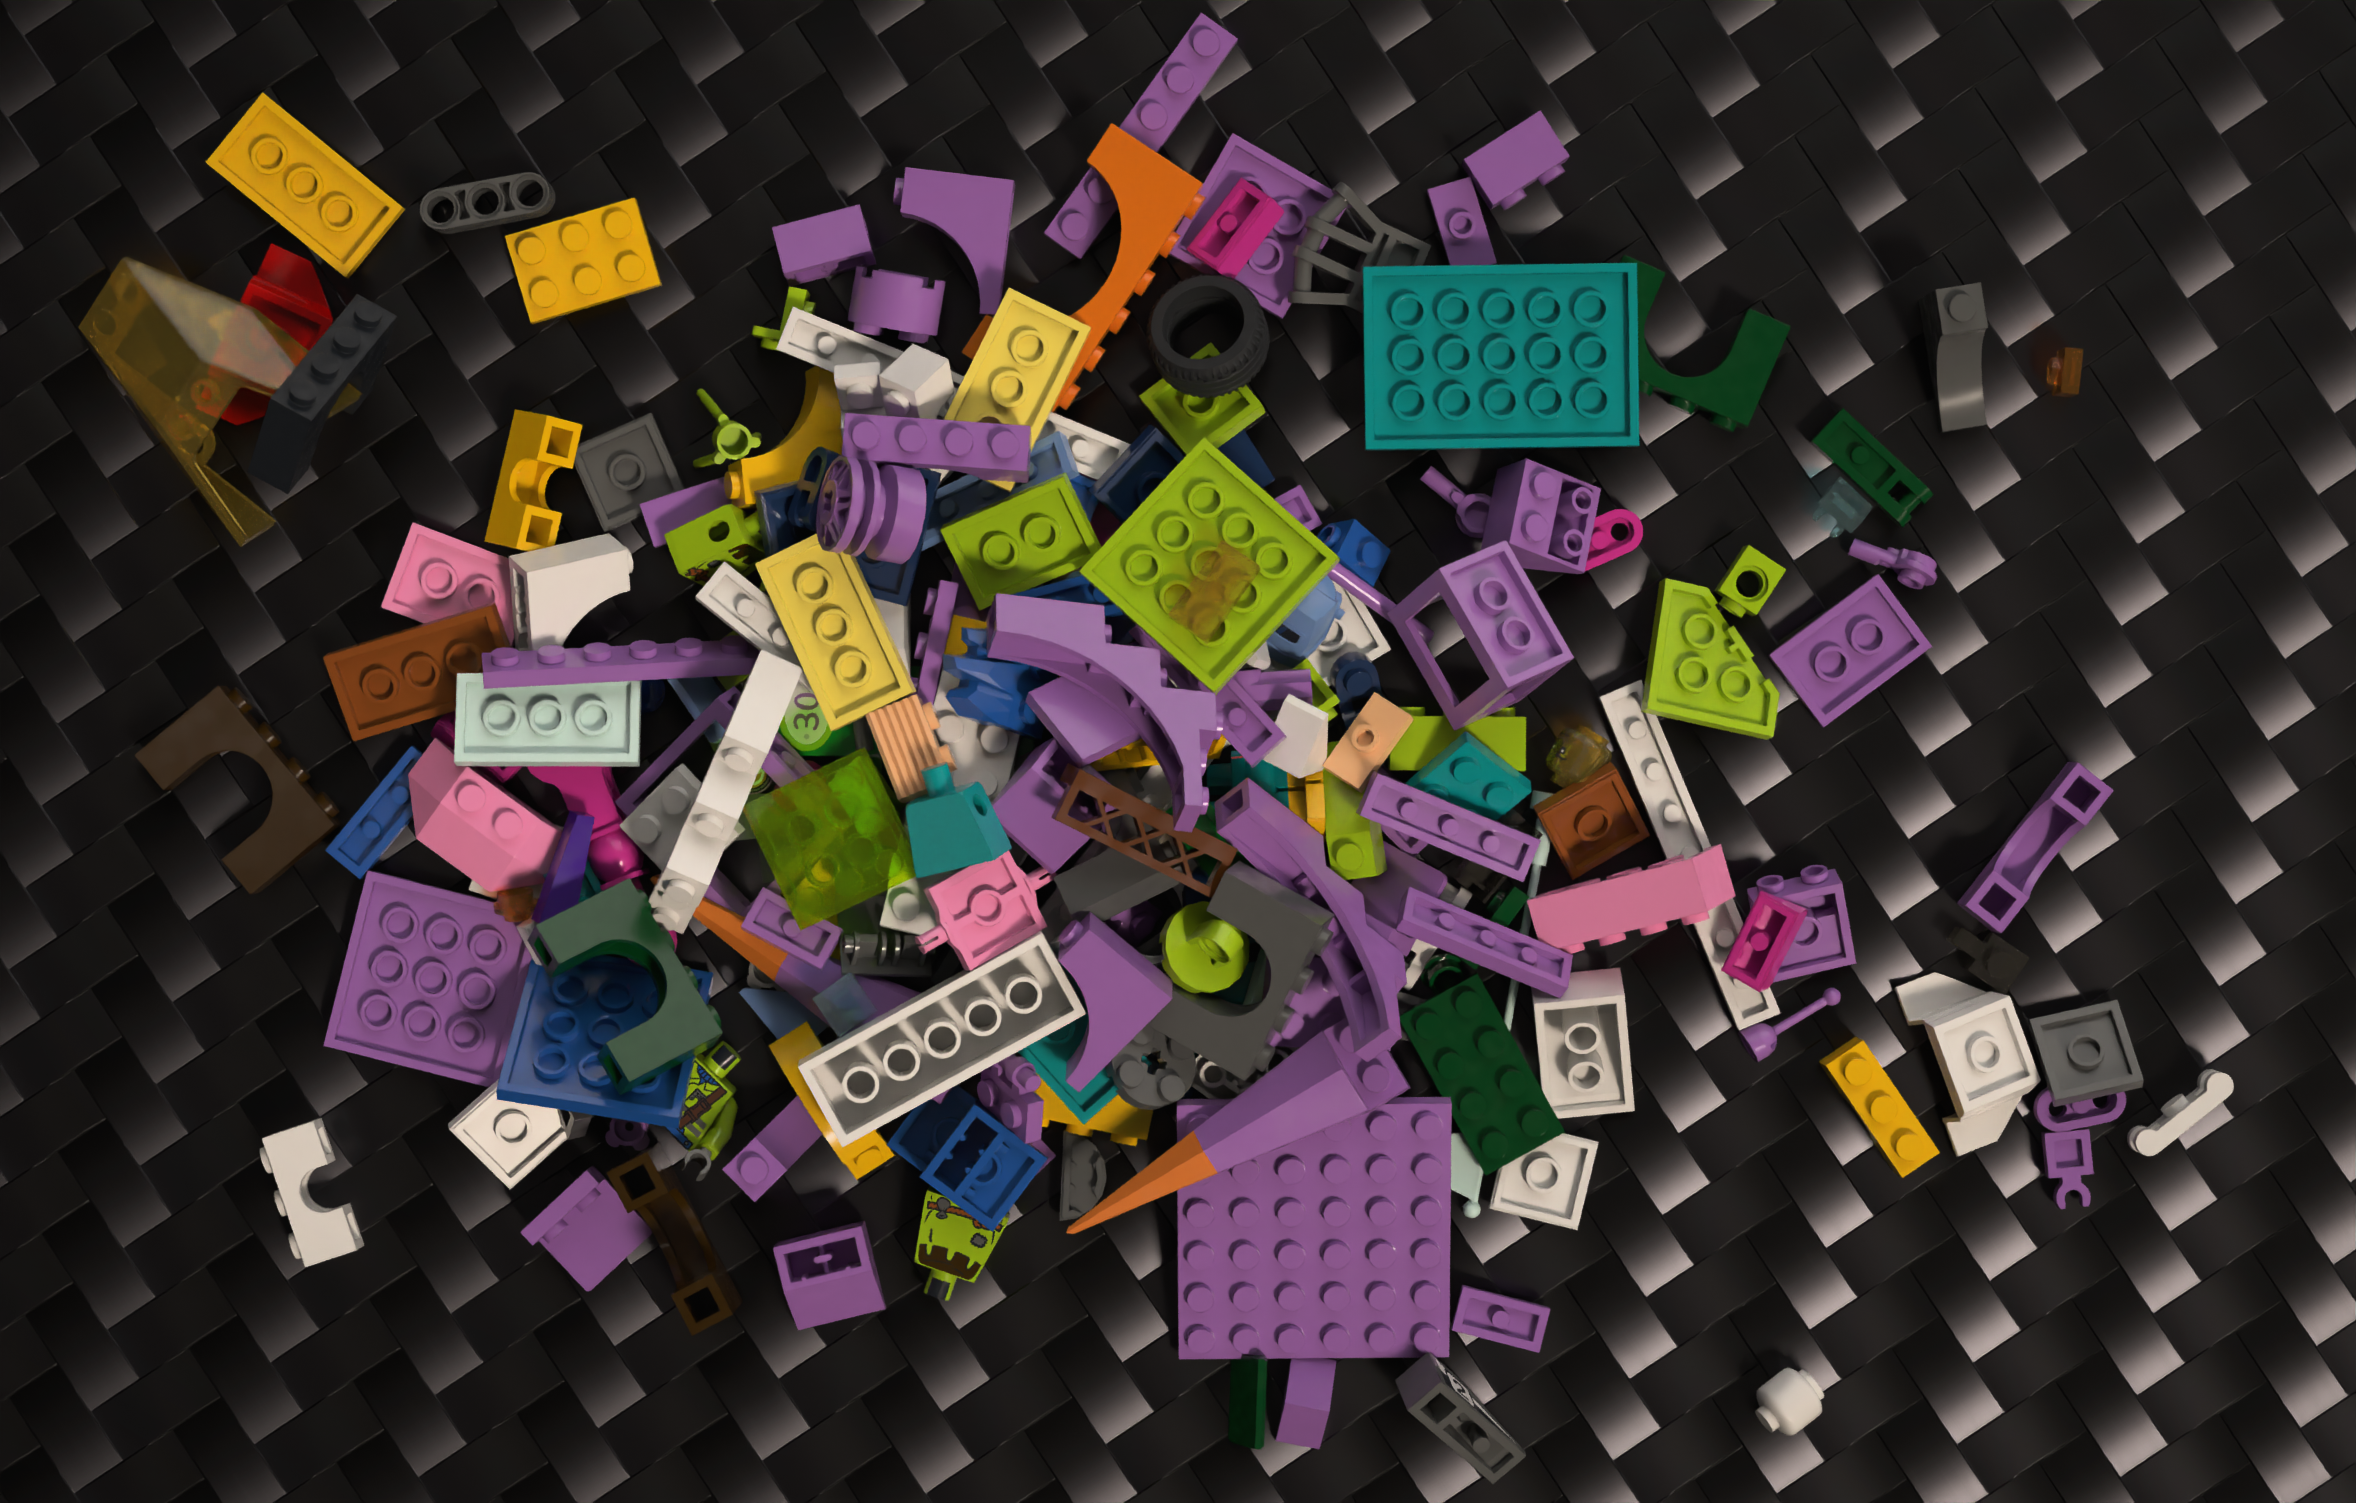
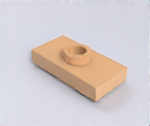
[1322,692,1414,793]

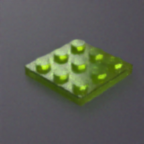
[743,747,916,931]

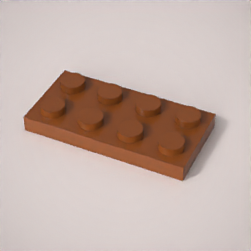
[323,602,511,741]

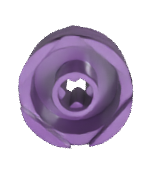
[847,266,946,343]

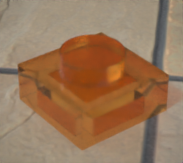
[2047,347,2083,397]

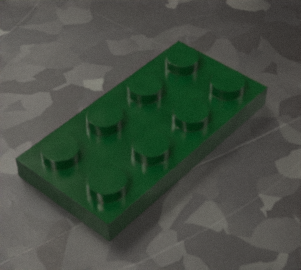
[1399,973,1565,1176]

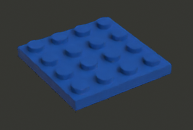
[496,955,713,1128]

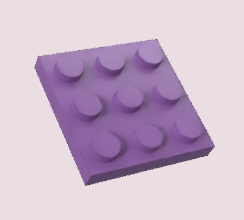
[1169,133,1347,319]

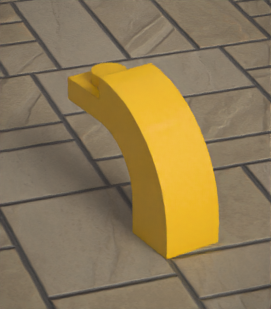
[769,1021,895,1180]

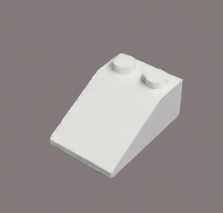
[1531,968,1635,1119]

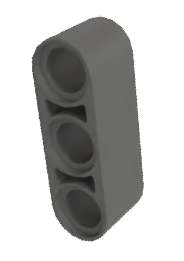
[420,172,555,234]

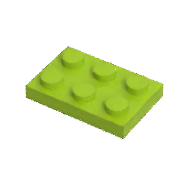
[940,472,1101,611]

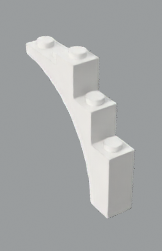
[648,650,803,934]

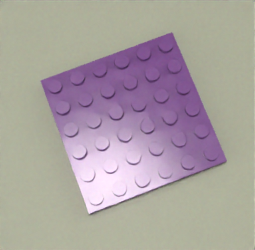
[1177,1097,1452,1359]

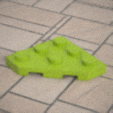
[1641,578,1780,740]

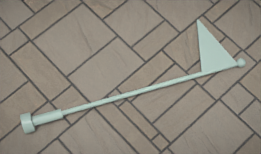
[1451,790,1553,1218]

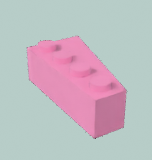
[1527,844,1736,954]

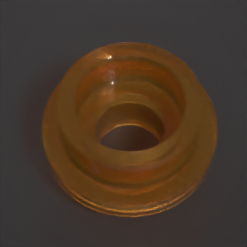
[493,887,538,922]

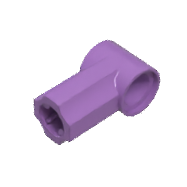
[1233,668,1312,712]

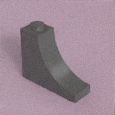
[1918,282,1988,433]

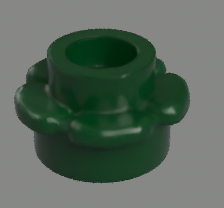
[1421,953,1465,994]

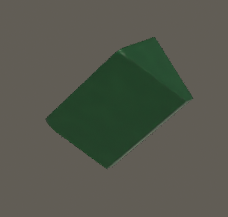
[1228,1355,1267,1450]

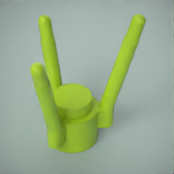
[693,389,762,468]

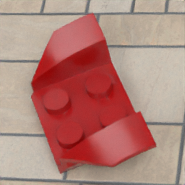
[197,243,334,426]

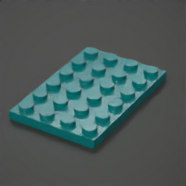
[1362,263,1639,450]

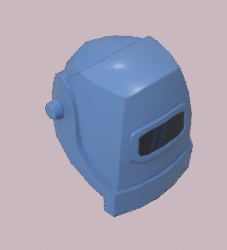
[1266,575,1345,669]

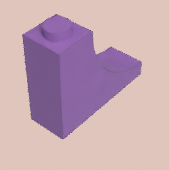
[893,167,1015,318]
[1058,912,1172,1092]
[722,1096,822,1202]

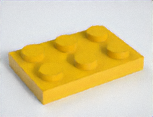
[505,197,662,324]

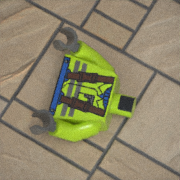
[663,1041,741,1181]

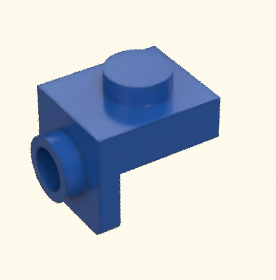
[1317,519,1391,587]

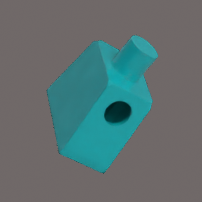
[905,762,1012,878]

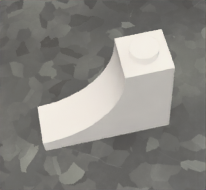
[509,533,634,651]

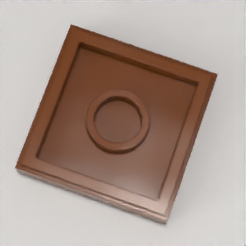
[1532,762,1650,880]

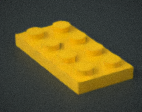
[206,93,405,279]

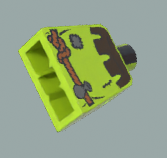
[664,504,766,586]
[914,1186,1010,1301]

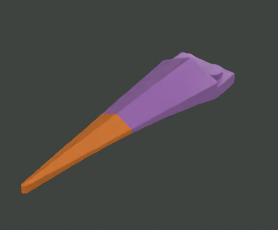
[650,875,953,1104]
[1066,1017,1410,1234]

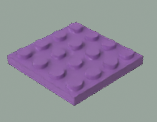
[323,870,533,1087]

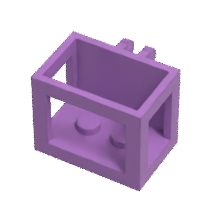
[1387,540,1574,731]

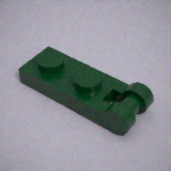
[1810,408,1933,528]

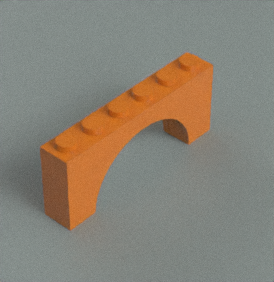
[962,123,1206,413]

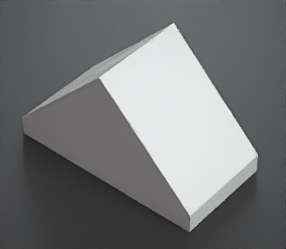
[1262,694,1328,778]

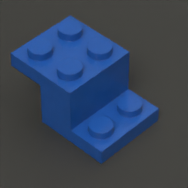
[887,1084,1048,1232]

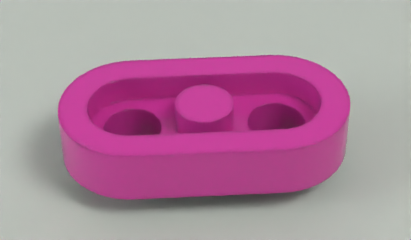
[1585,509,1643,571]

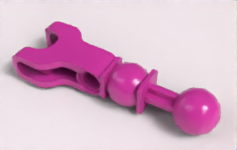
[527,766,677,967]

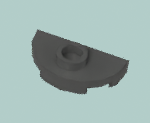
[1060,1130,1107,1221]

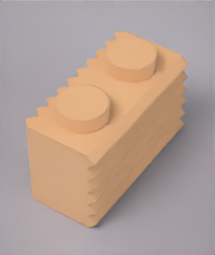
[865,694,957,804]

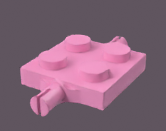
[915,850,1057,971]

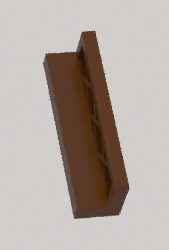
[1051,763,1238,898]

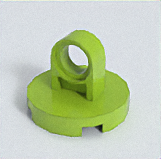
[1159,901,1250,993]

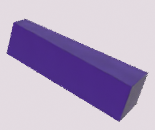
[531,810,595,924]

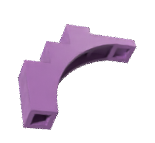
[986,593,1223,832]

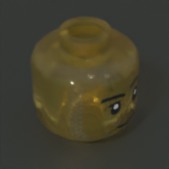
[1545,723,1612,788]

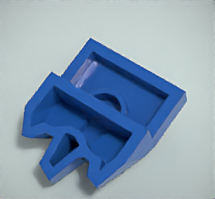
[942,627,1058,740]

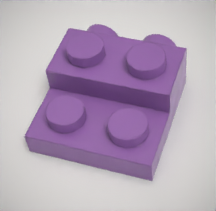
[1747,865,1856,983]

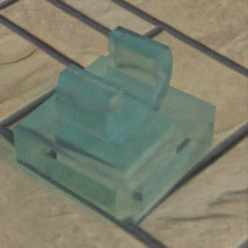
[1812,476,1873,538]
[812,972,878,1037]

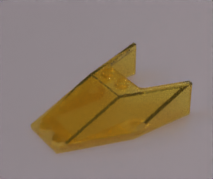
[79,257,362,547]

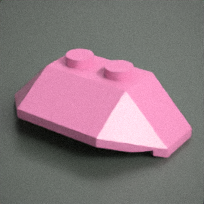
[408,738,563,892]

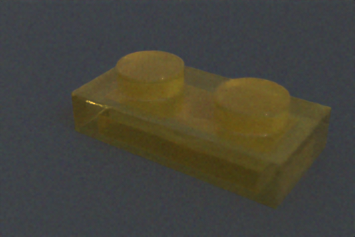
[1168,540,1261,644]

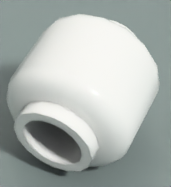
[1755,1368,1824,1436]

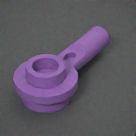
[1420,465,1491,538]
[1848,538,1937,589]

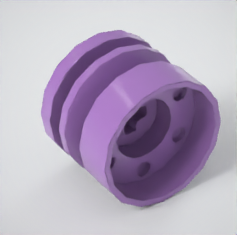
[816,455,927,564]

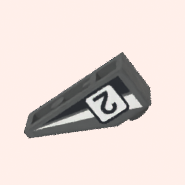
[1395,1352,1527,1484]

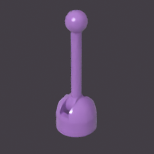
[1738,988,1841,1063]

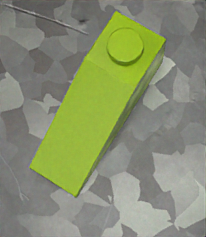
[1323,741,1388,880]

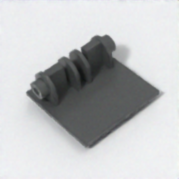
[836,894,936,977]

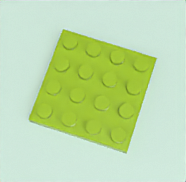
[1079,437,1340,695]

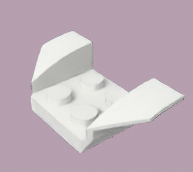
[1895,972,2041,1157]

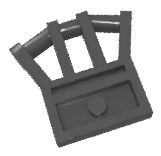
[1288,181,1431,315]

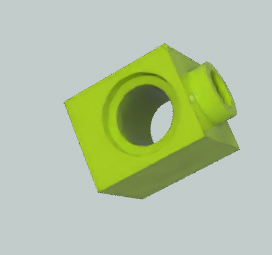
[1714,545,1786,618]

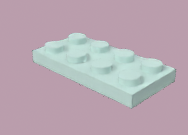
[454,673,642,767]

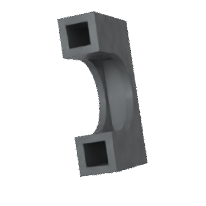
[1012,750,1180,922]
[1150,861,1335,1081]

